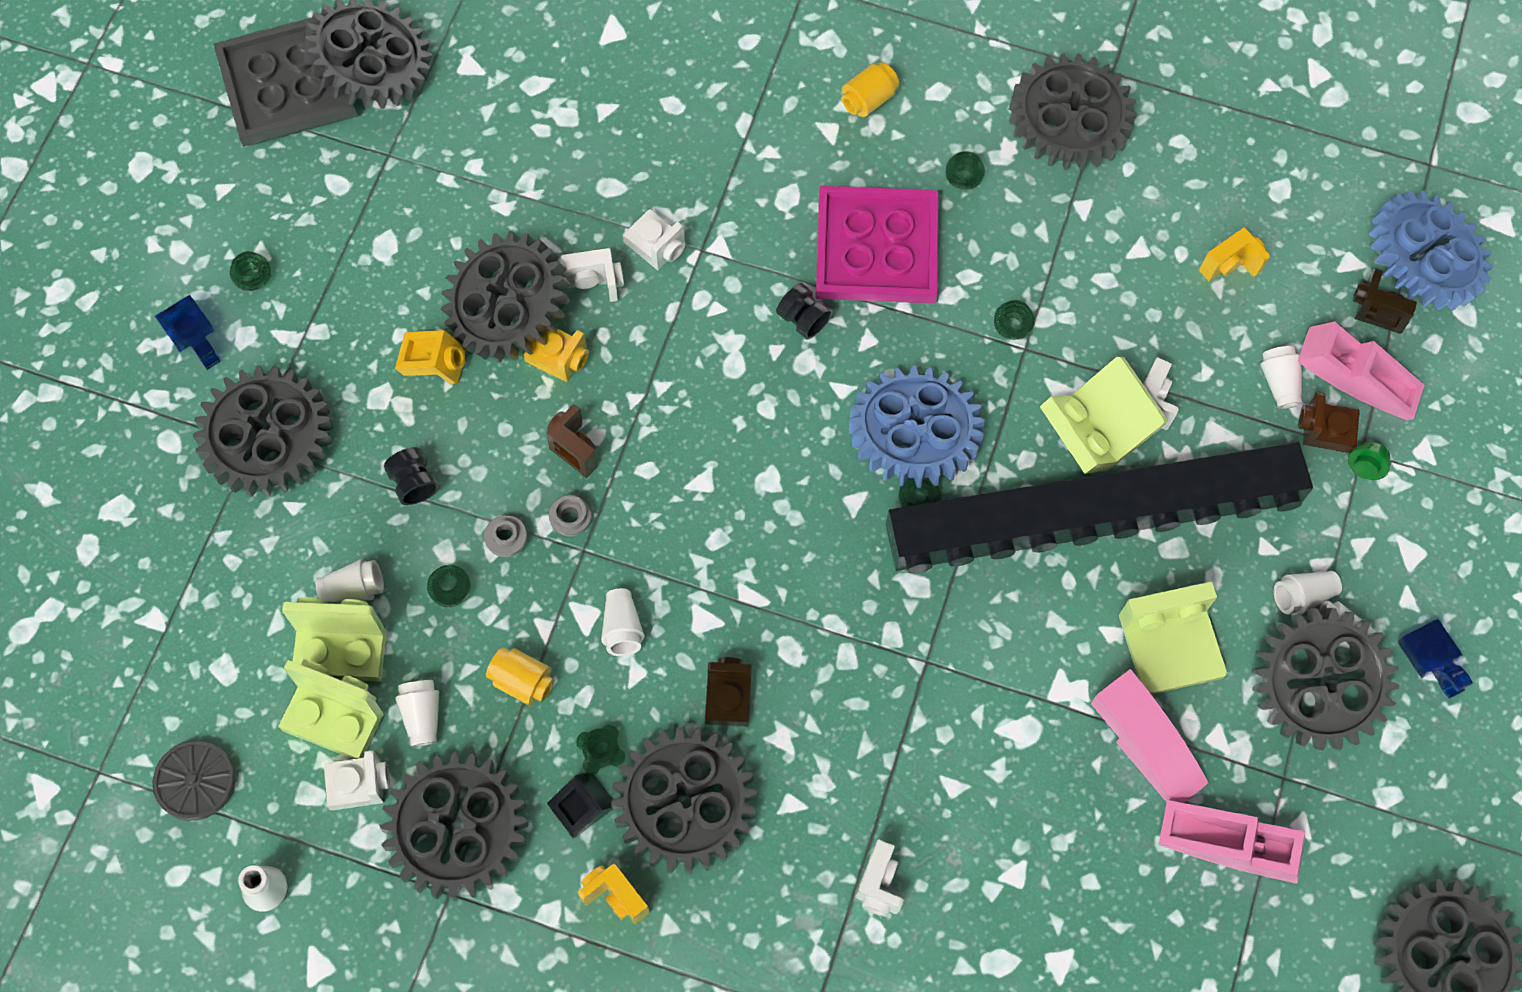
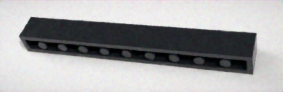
[886,442,1313,573]

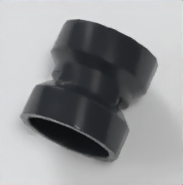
[776,283,833,340]
[383,447,439,505]

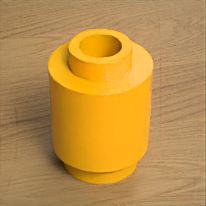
[841,62,899,117]
[486,647,555,706]

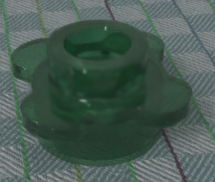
[576,725,625,774]

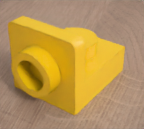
[1199,227,1270,282]
[523,329,589,382]
[395,330,466,384]
[578,863,649,925]

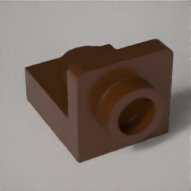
[1298,393,1360,453]
[546,404,598,478]

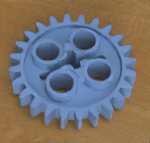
[1369,191,1493,310]
[848,366,985,488]

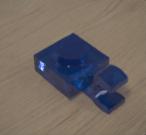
[155,295,221,370]
[1397,619,1473,699]

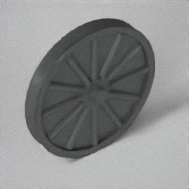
[152,740,235,821]

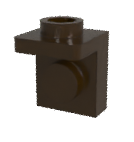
[1353,268,1417,334]
[705,657,752,727]

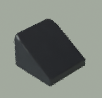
[547,772,613,838]

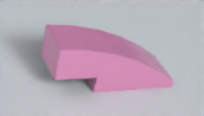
[1298,321,1425,420]
[1091,669,1208,803]
[1159,800,1305,884]

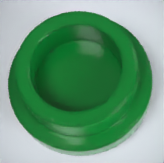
[1348,441,1391,480]

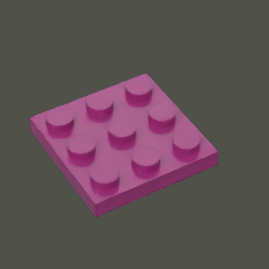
[815,186,938,304]

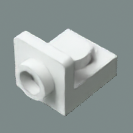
[623,209,685,270]
[562,248,624,302]
[1143,357,1179,430]
[324,750,390,811]
[855,840,904,917]

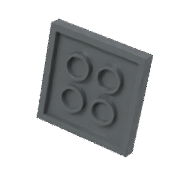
[213,17,357,147]

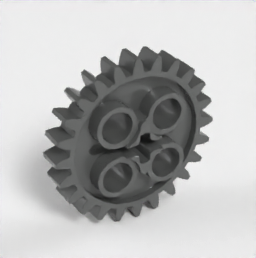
[302,0,432,109]
[1009,53,1137,170]
[441,231,570,362]
[193,366,333,497]
[1252,608,1399,750]
[611,727,757,874]
[380,751,529,901]
[1373,879,1522,992]

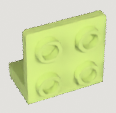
[1040,357,1168,474]
[1119,581,1227,695]
[282,597,387,682]
[278,659,384,759]

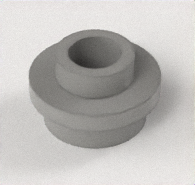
[549,495,591,537]
[484,515,527,557]

